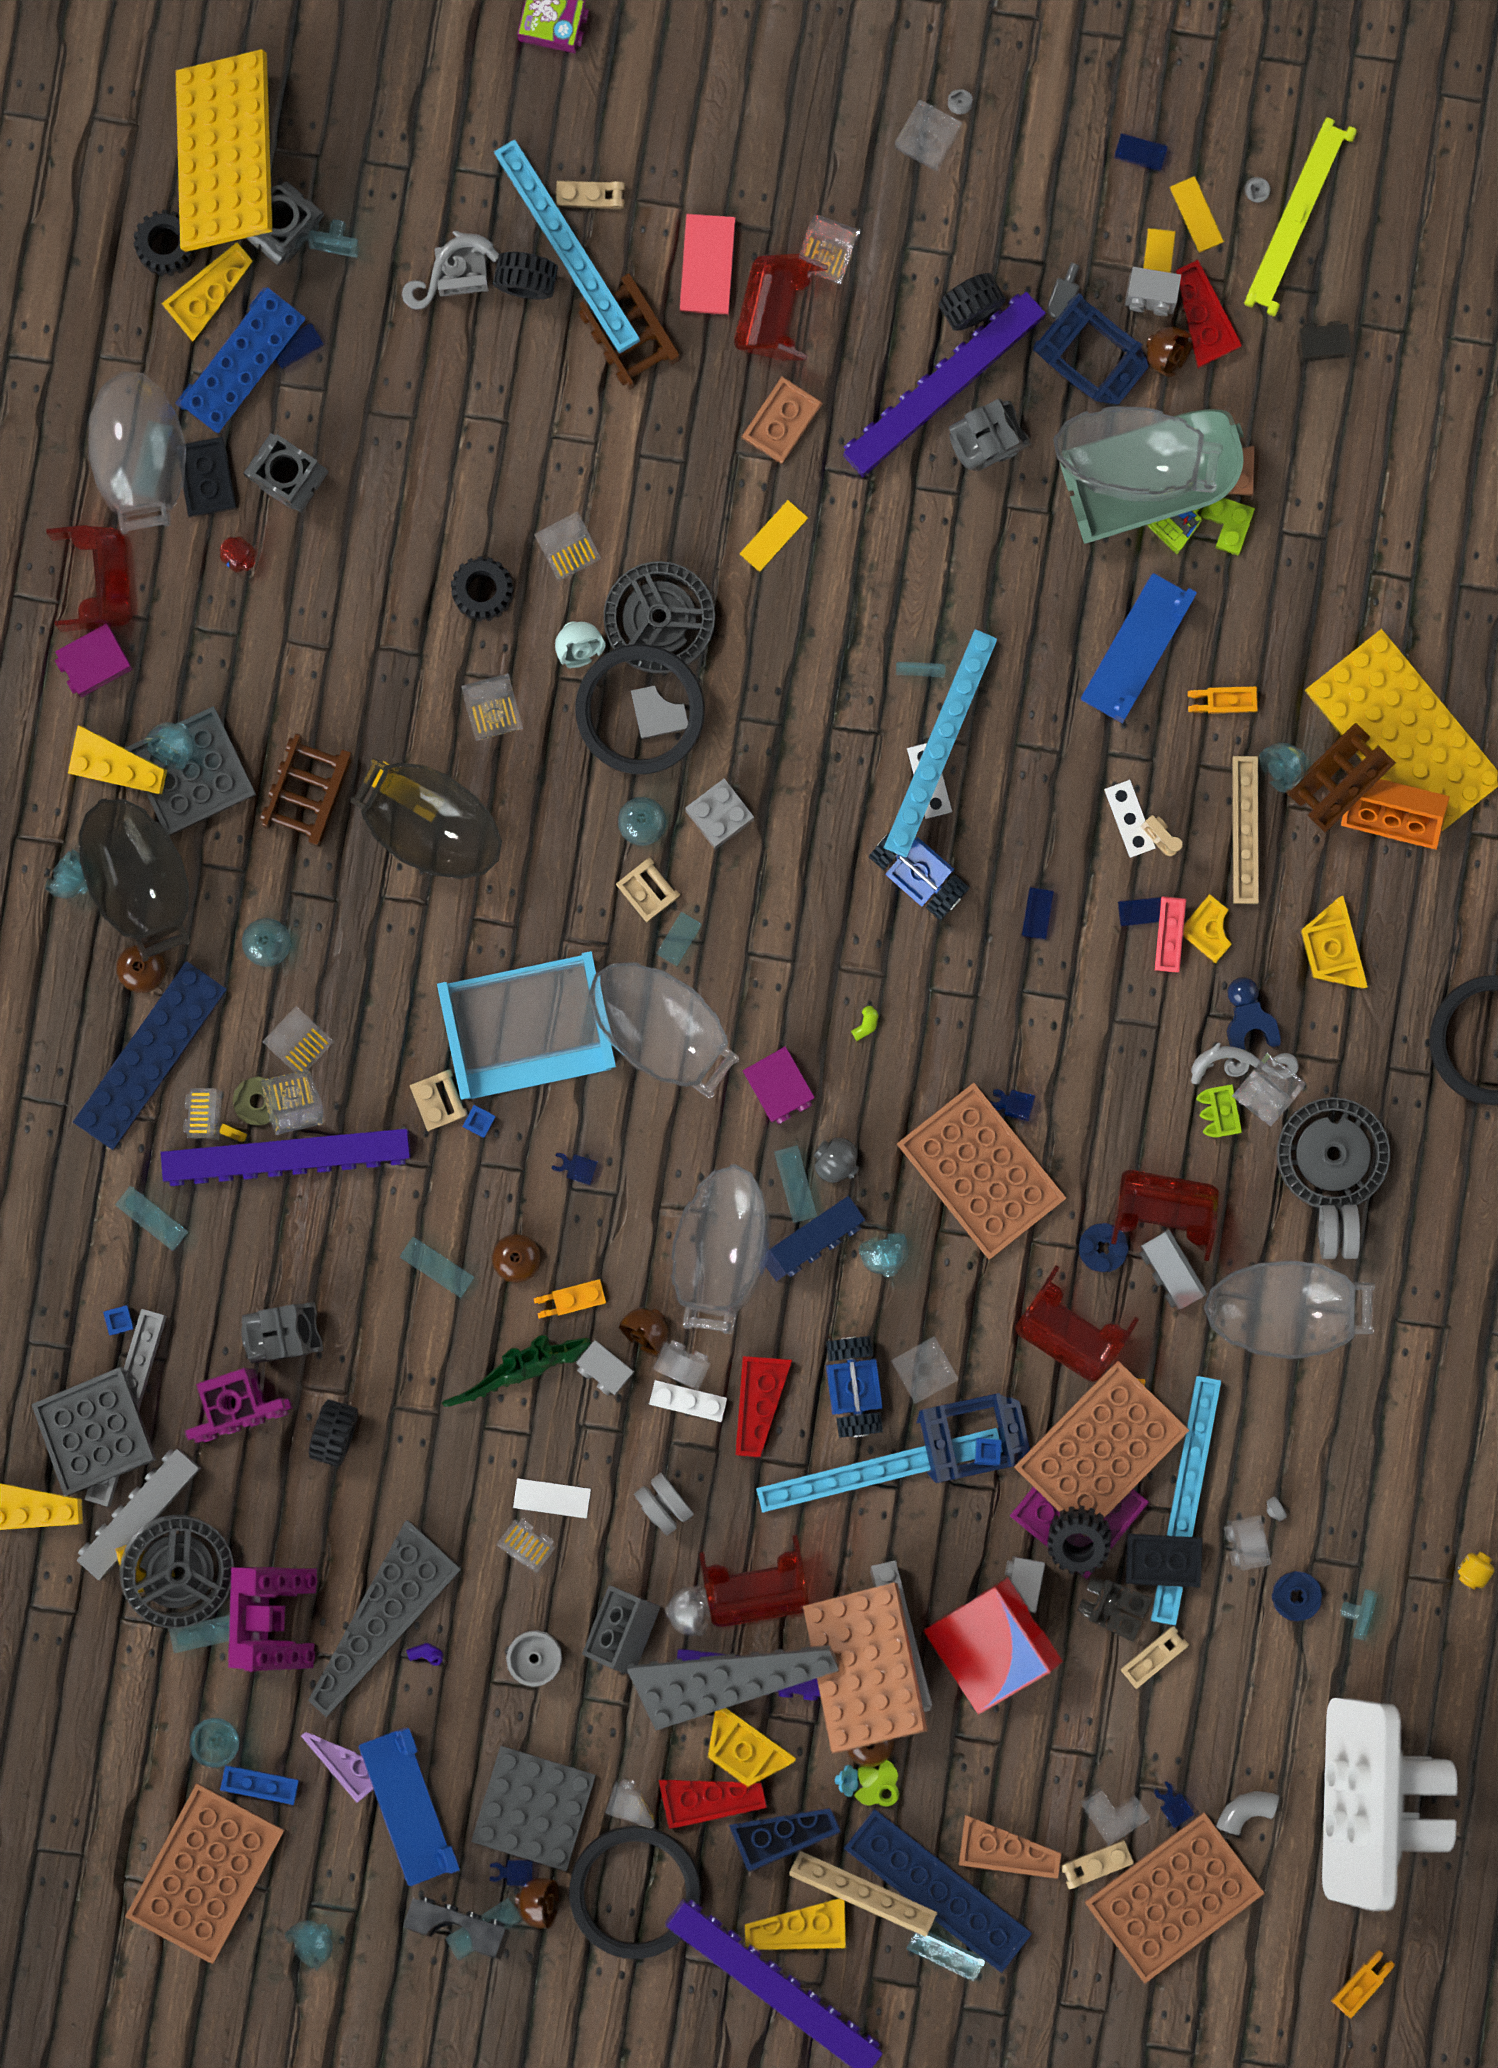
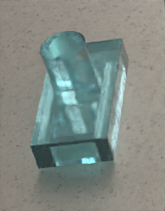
[308,220,359,258]
[1341,1589,1378,1641]

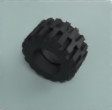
[133,210,197,276]
[493,252,558,300]
[938,273,1006,331]
[451,556,514,622]
[308,1399,358,1467]
[1047,1506,1111,1575]

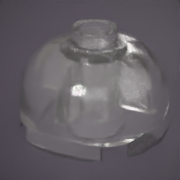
[666,1586,710,1636]

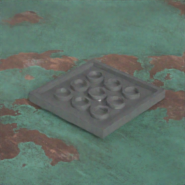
[125,706,256,837]
[31,1367,156,1496]
[471,1745,596,1871]

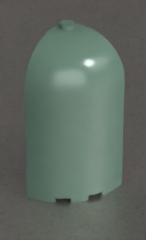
[1057,409,1244,544]

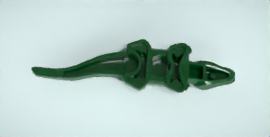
[442,1335,591,1407]

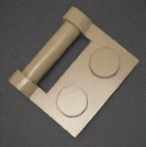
[1140,815,1182,856]
[616,857,681,923]
[410,1069,469,1132]

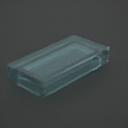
[895,662,946,677]
[656,912,702,967]

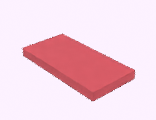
[680,214,735,315]

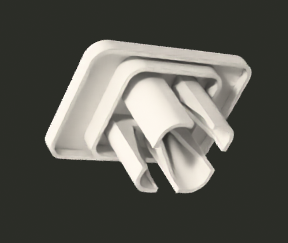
[1322,1698,1457,1910]

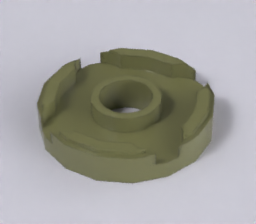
[232,1077,282,1126]

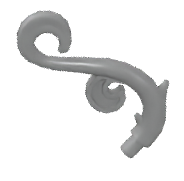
[402,231,499,310]
[1191,1043,1299,1084]

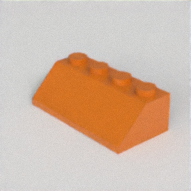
[1341,779,1450,850]

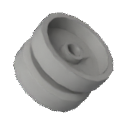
[1318,1205,1360,1259]
[634,1472,694,1536]
[506,1630,563,1687]

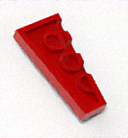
[1175,260,1242,369]
[735,1356,792,1457]
[659,1779,767,1829]

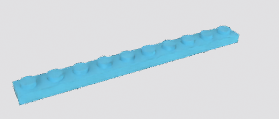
[494,139,640,354]
[884,629,997,858]
[1151,1376,1221,1625]
[756,1428,1003,1513]

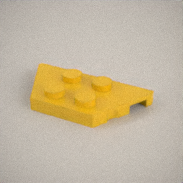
[1301,896,1368,989]
[708,1708,796,1787]

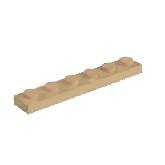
[1232,756,1259,904]
[789,1851,937,1937]

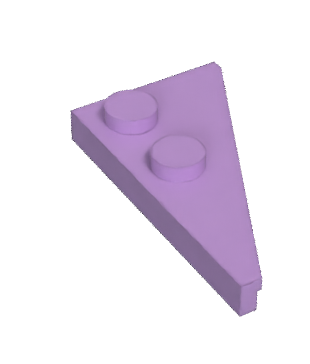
[301,1732,373,1803]

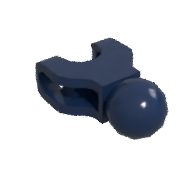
[1226,977,1281,1050]

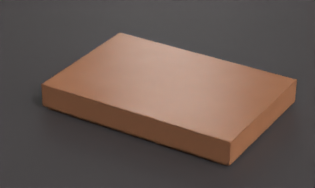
[742,377,823,465]

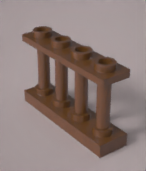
[578,273,680,390]
[1286,723,1396,833]
[260,733,353,848]

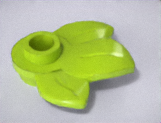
[855,1760,899,1807]

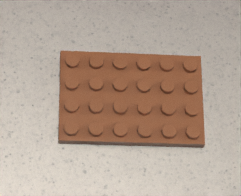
[897,1083,1066,1260]
[1014,1361,1189,1537]
[803,1583,927,1754]
[125,1783,285,1964]
[1084,1812,1264,1983]

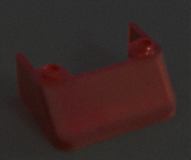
[734,253,829,361]
[46,525,132,632]
[1111,1170,1219,1261]
[1015,1265,1139,1381]
[699,1535,809,1627]

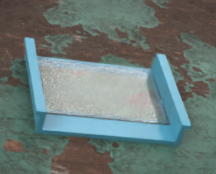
[437,951,616,1100]

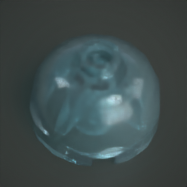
[143,722,194,770]
[1259,742,1306,793]
[618,797,667,846]
[44,849,91,899]
[242,918,291,967]
[858,1233,909,1277]
[189,1718,240,1768]
[284,1920,333,1971]

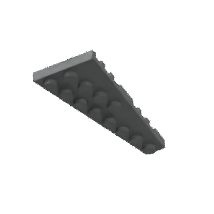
[308,1520,461,1717]
[627,1645,840,1730]

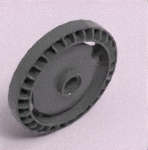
[603,561,715,674]
[1276,1097,1390,1210]
[119,1515,234,1628]

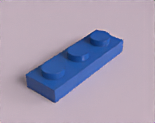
[220,1765,299,1805]

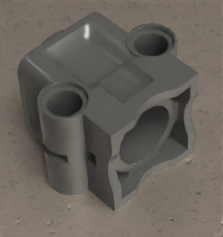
[246,181,324,266]
[949,398,1032,471]
[243,433,329,513]
[241,1302,323,1364]

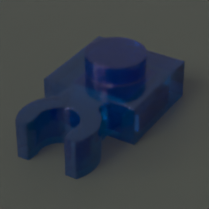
[990,1089,1035,1121]
[552,1153,598,1185]
[1153,1781,1194,1828]
[490,1859,533,1886]

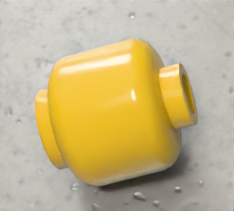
[1457,1551,1495,1590]

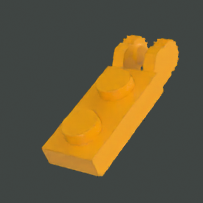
[1188,687,1258,714]
[533,1279,606,1319]
[1331,1950,1395,2019]

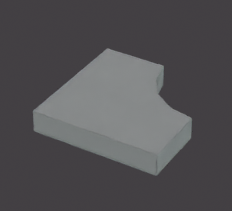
[631,686,688,739]

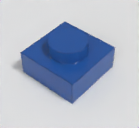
[462,1105,496,1138]
[103,1305,134,1336]
[974,1438,1002,1466]

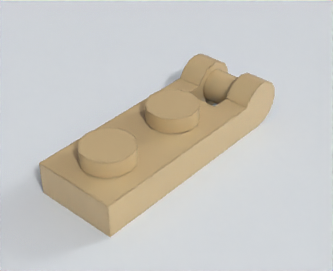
[556,181,625,209]
[1120,1625,1189,1689]
[1060,1840,1134,1889]

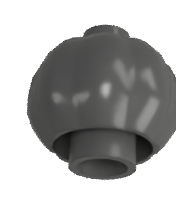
[813,1137,859,1183]

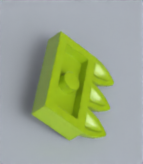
[1196,1084,1242,1138]

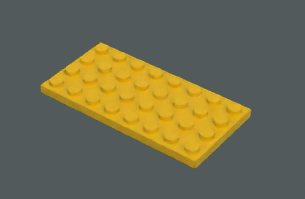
[176,49,272,252]
[1305,629,1498,831]

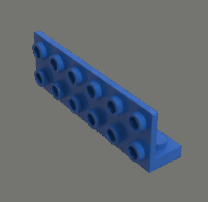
[175,287,305,433]
[1081,573,1197,724]
[359,1727,460,1886]

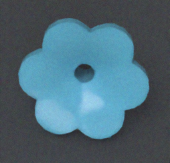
[835,1765,859,1797]

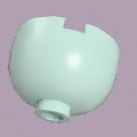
[555,621,605,668]

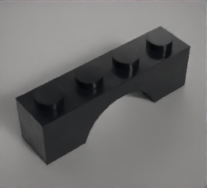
[403,1896,510,1960]

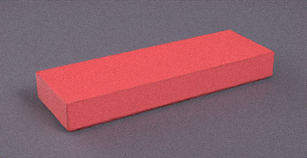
[1155,896,1186,972]

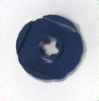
[1079,1223,1128,1272]
[1271,1571,1322,1621]

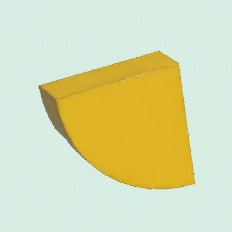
[219,1123,248,1143]

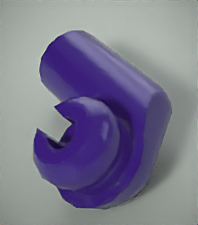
[406,1643,443,1666]

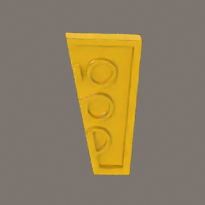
[162,242,253,342]
[68,725,167,794]
[0,1483,83,1530]
[745,1898,845,1950]

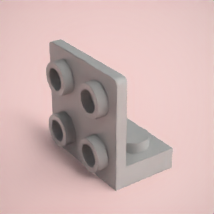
[435,247,489,296]

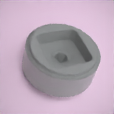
[948,89,972,114]
[1245,177,1270,202]
[1266,1496,1287,1522]

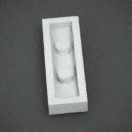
[649,1380,727,1422]

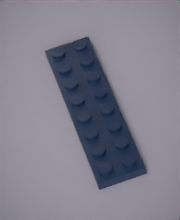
[73,961,227,1151]
[844,1808,1032,1973]

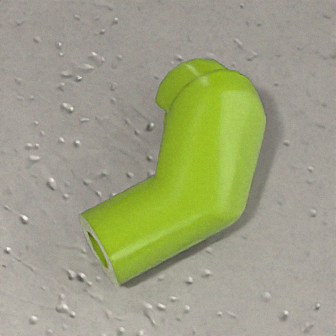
[851,1006,879,1041]

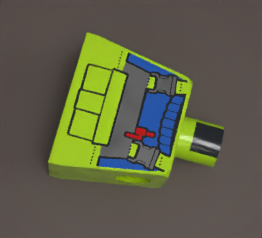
[1147,508,1202,555]

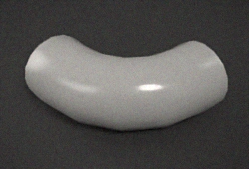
[1216,1791,1279,1835]

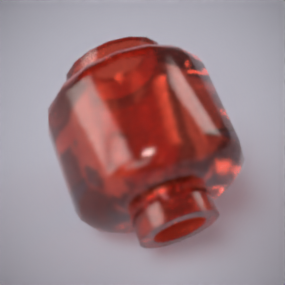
[219,536,256,573]

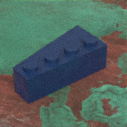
[759,1195,865,1282]
[729,1808,842,1872]

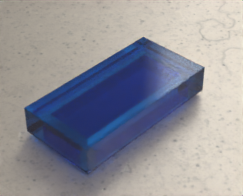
[1114,133,1168,171]
[275,323,324,369]
[1021,887,1054,940]
[1118,897,1161,927]

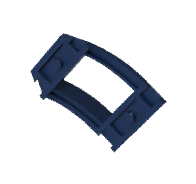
[1033,294,1149,405]
[916,1393,1030,1483]

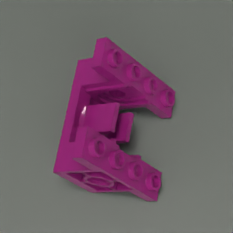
[185,1368,293,1443]
[228,1567,317,1671]

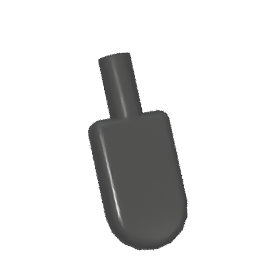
[1047,263,1080,319]

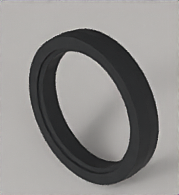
[575,644,705,774]
[1430,975,1498,1105]
[569,1826,701,1959]

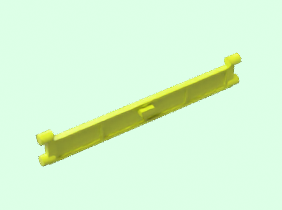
[1244,118,1357,316]

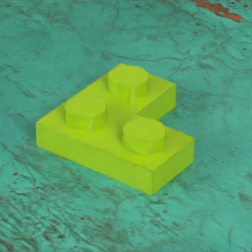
[1200,498,1255,556]

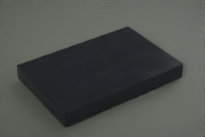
[175,436,237,518]
[1125,1534,1203,1588]

